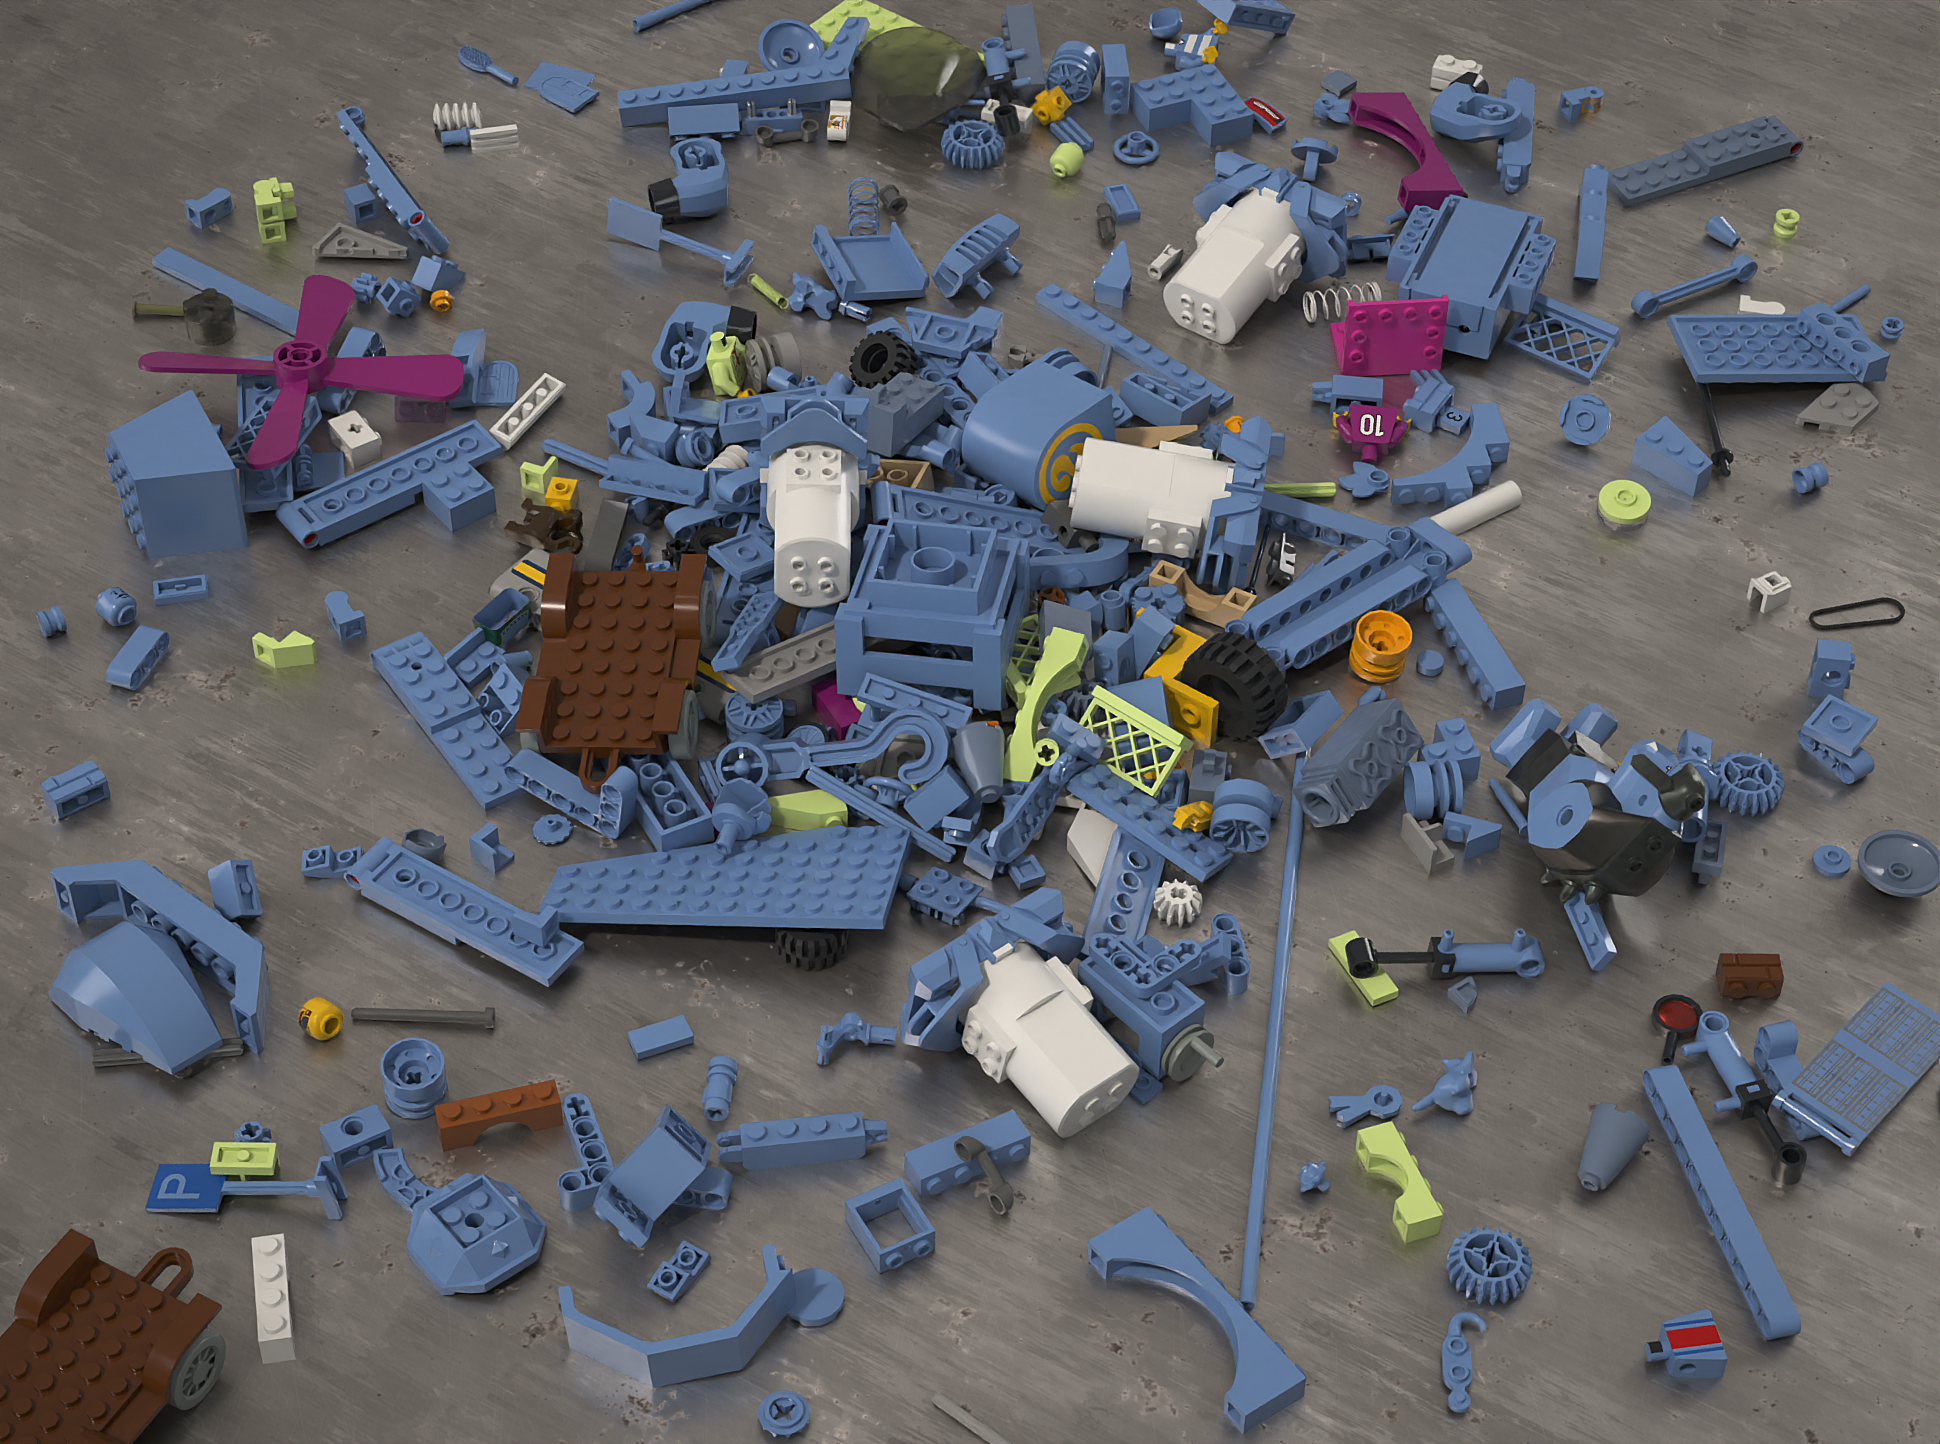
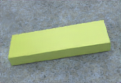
[1329,930,1399,1006]

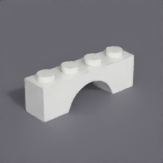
[252,1233,296,1364]

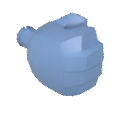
[711,777,772,855]

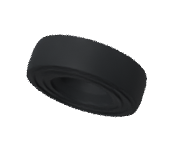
[690,526,735,567]

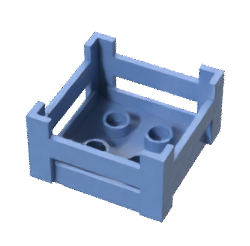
[834,518,1030,711]

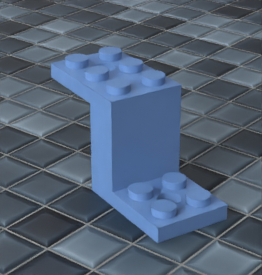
[593,1104,712,1248]

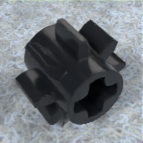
[662,538,695,571]

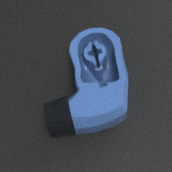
[1429,72,1522,143]
[647,138,729,223]
[651,301,757,383]

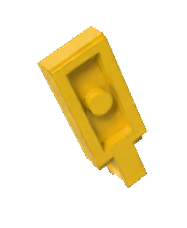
[1172,801,1213,832]

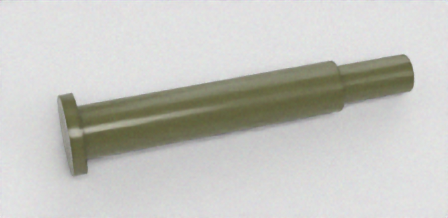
[132,301,201,316]

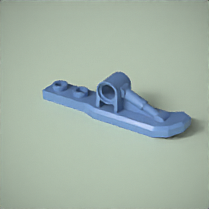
[711,588,785,672]
[987,746,1082,863]

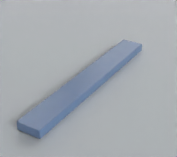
[152,247,299,336]

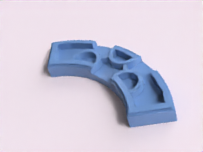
[373,1147,439,1213]

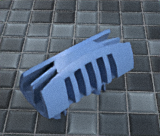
[931,213,1024,300]

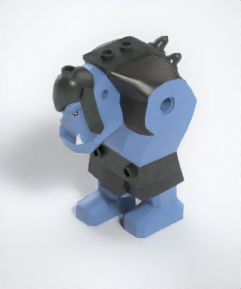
[1490,698,1706,906]

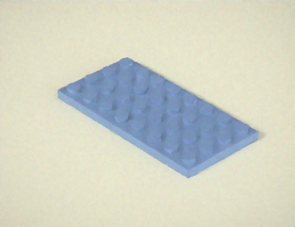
[1667,314,1887,383]

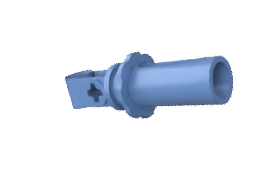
[1677,729,1719,843]

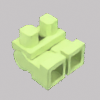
[253,177,297,244]

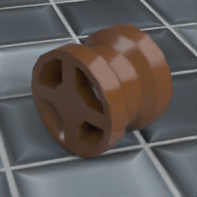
[1037,586,1065,614]

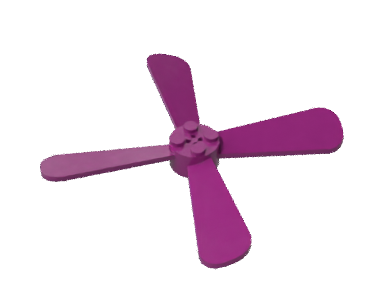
[138,275,464,470]

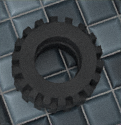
[849,330,918,389]
[775,927,848,971]

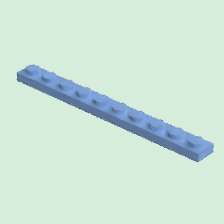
[1035,283,1234,415]

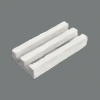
[470,124,519,154]

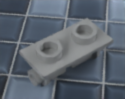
[1266,533,1297,586]

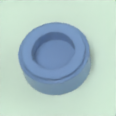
[1416,650,1444,676]

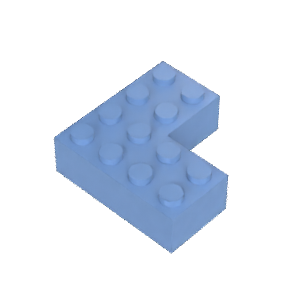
[1129,63,1254,147]

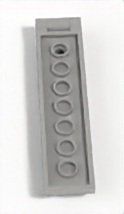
[721,621,919,704]

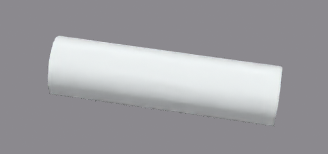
[489,373,566,451]
[1429,480,1522,536]

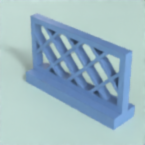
[1504,293,1621,382]
[225,396,322,480]

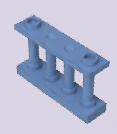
[857,672,973,738]

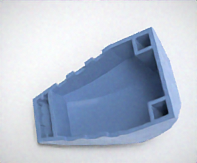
[48,921,223,1075]

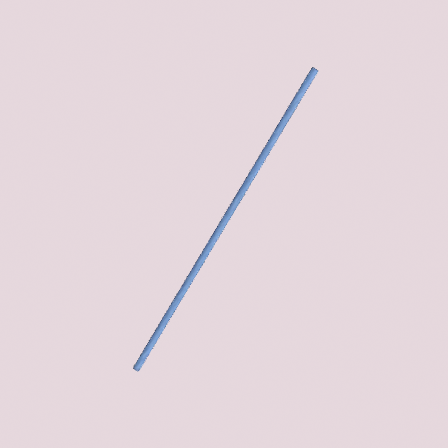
[1239,747,1311,1310]

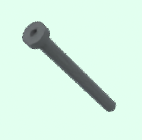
[351,1007,495,1028]

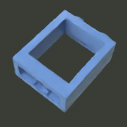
[1100,44,1129,115]
[1257,690,1343,759]
[845,1178,935,1273]

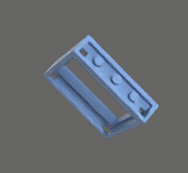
[1196,0,1296,34]

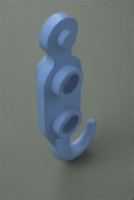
[1441,1312,1487,1413]

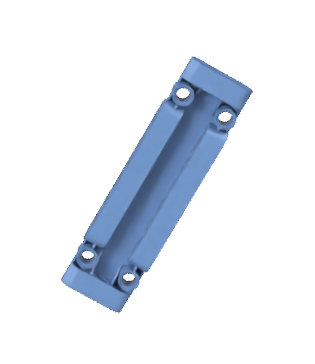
[1225,516,1472,676]

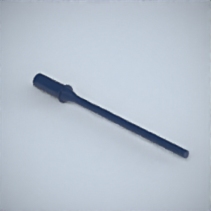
[1244,524,1271,595]

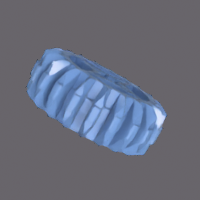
[941,119,1004,170]
[1712,750,1785,817]
[1446,1225,1532,1306]

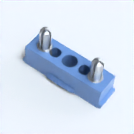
[739,98,804,135]

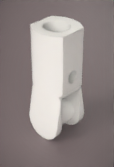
[1147,244,1183,280]

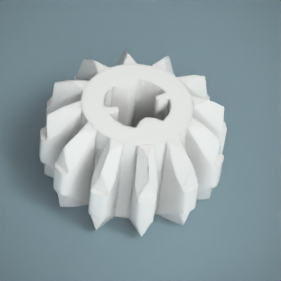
[1153,878,1203,928]

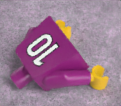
[1333,404,1412,465]

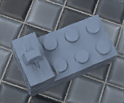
[849,372,945,458]

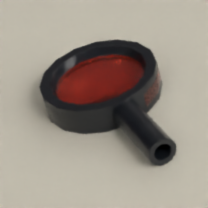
[1652,994,1703,1064]

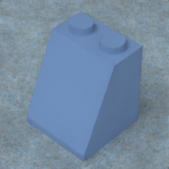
[1107,676,1175,769]

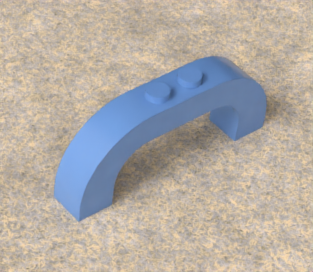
[1029,534,1129,591]

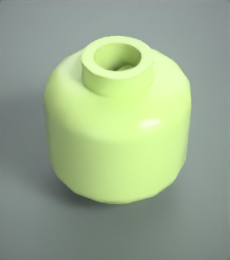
[1050,142,1085,177]

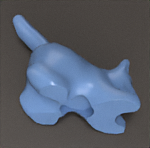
[788,272,839,320]
[1411,1050,1478,1115]

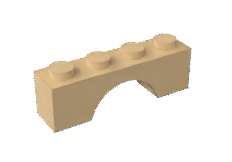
[1149,560,1257,628]

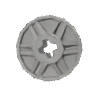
[745,332,802,392]

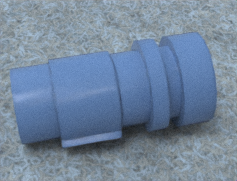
[702,1056,739,1121]

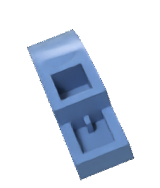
[448,328,487,408]

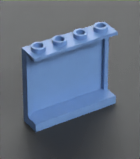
[811,222,930,301]

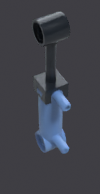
[982,37,1031,137]
[1345,929,1545,979]
[1681,1011,1807,1185]

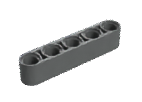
[583,498,629,571]

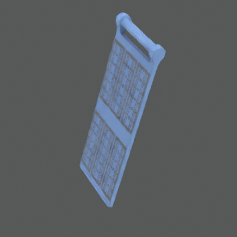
[1771,982,1940,1157]

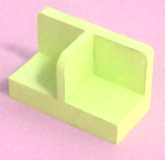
[210,1142,280,1181]

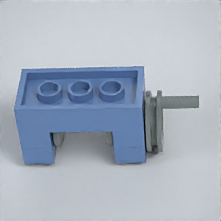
[1078,934,1224,1082]

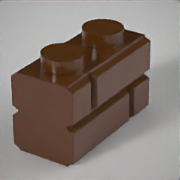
[1716,953,1784,999]

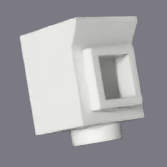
[1746,571,1792,614]

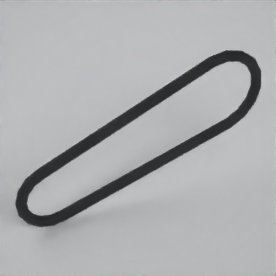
[1809,597,1905,629]

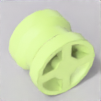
[1773,209,1800,238]

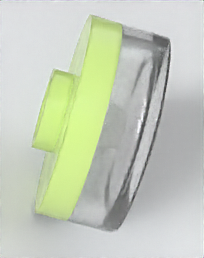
[1596,480,1651,532]

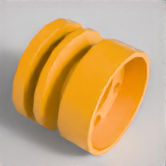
[1349,610,1412,683]

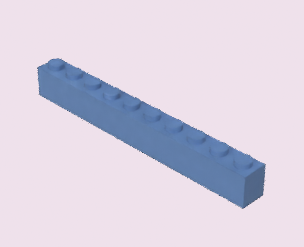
[617,61,852,127]

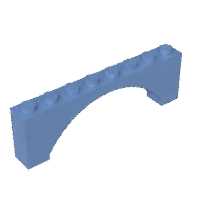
[1087,1206,1306,1434]

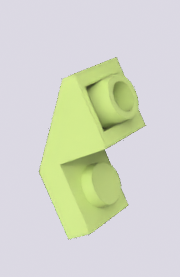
[252,630,318,668]

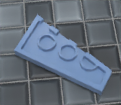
[817,17,870,74]

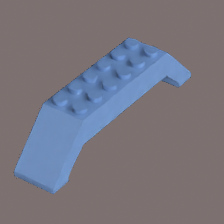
[49,860,270,1055]

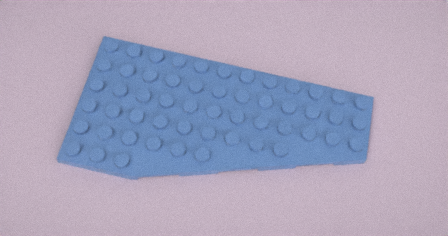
[537,825,912,929]

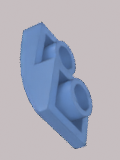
[301,845,365,878]
[647,1240,711,1302]

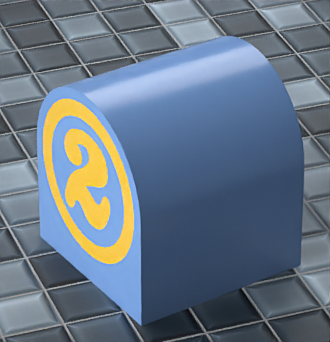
[962,359,1116,511]

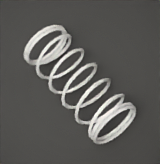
[1303,281,1382,323]

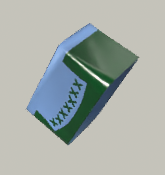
[472,588,531,648]

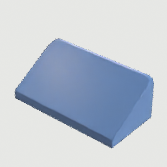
[1154,769,1190,813]

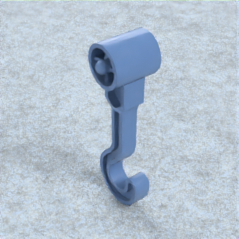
[716,706,951,787]

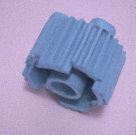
[1130,583,1186,627]

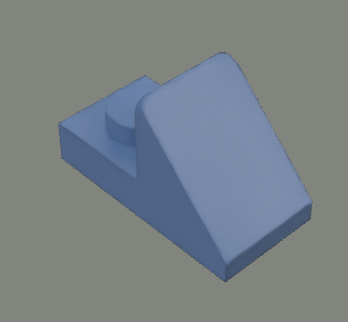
[1442,811,1502,860]

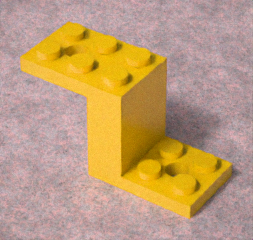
[1135,607,1219,747]

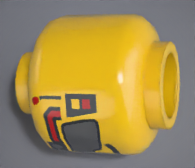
[298,997,343,1040]

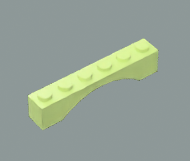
[1003,627,1089,785]

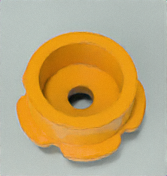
[430,290,454,312]

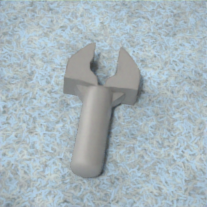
[1008,344,1044,369]

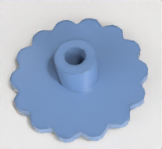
[532,814,572,845]

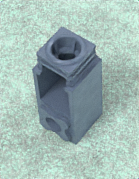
[1292,698,1425,828]

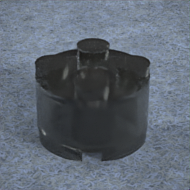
[183,288,237,346]

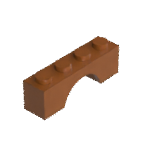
[434,1079,563,1152]

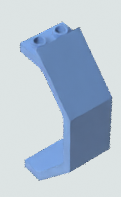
[558,1244,797,1388]

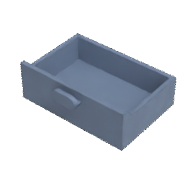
[1038,599,1093,670]

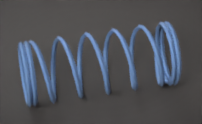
[848,177,879,236]

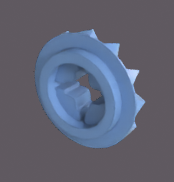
[758,1390,810,1438]

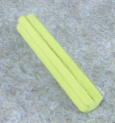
[1264,482,1336,498]

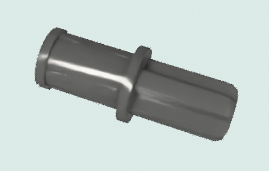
[1096,203,1116,242]

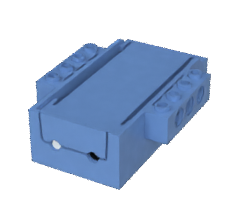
[1385,194,1557,360]

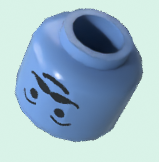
[96,587,137,627]

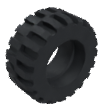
[1181,632,1288,740]

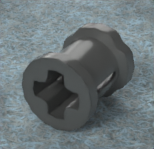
[879,184,908,216]

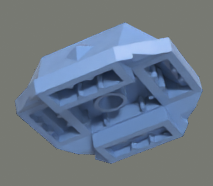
[406,1173,547,1295]

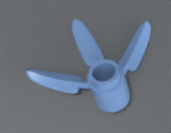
[1061,588,1126,631]

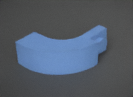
[607,370,656,448]
[942,781,986,847]
[1132,931,1231,986]

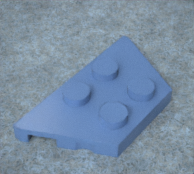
[905,307,998,359]

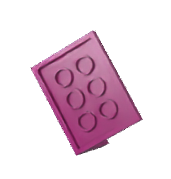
[1329,295,1449,377]

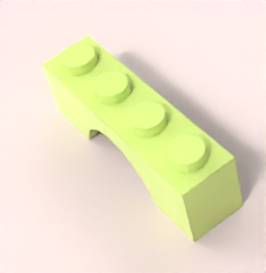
[1355,1121,1444,1243]

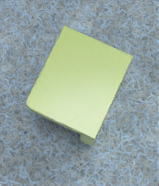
[520,456,559,494]

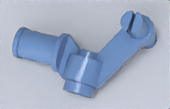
[816,1012,897,1065]

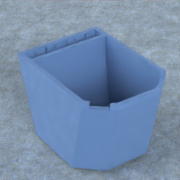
[103,390,249,559]

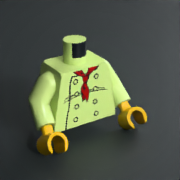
[706,332,757,398]

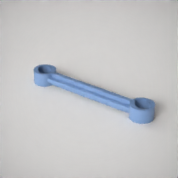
[1631,254,1758,318]

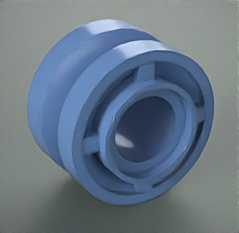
[675,430,714,469]

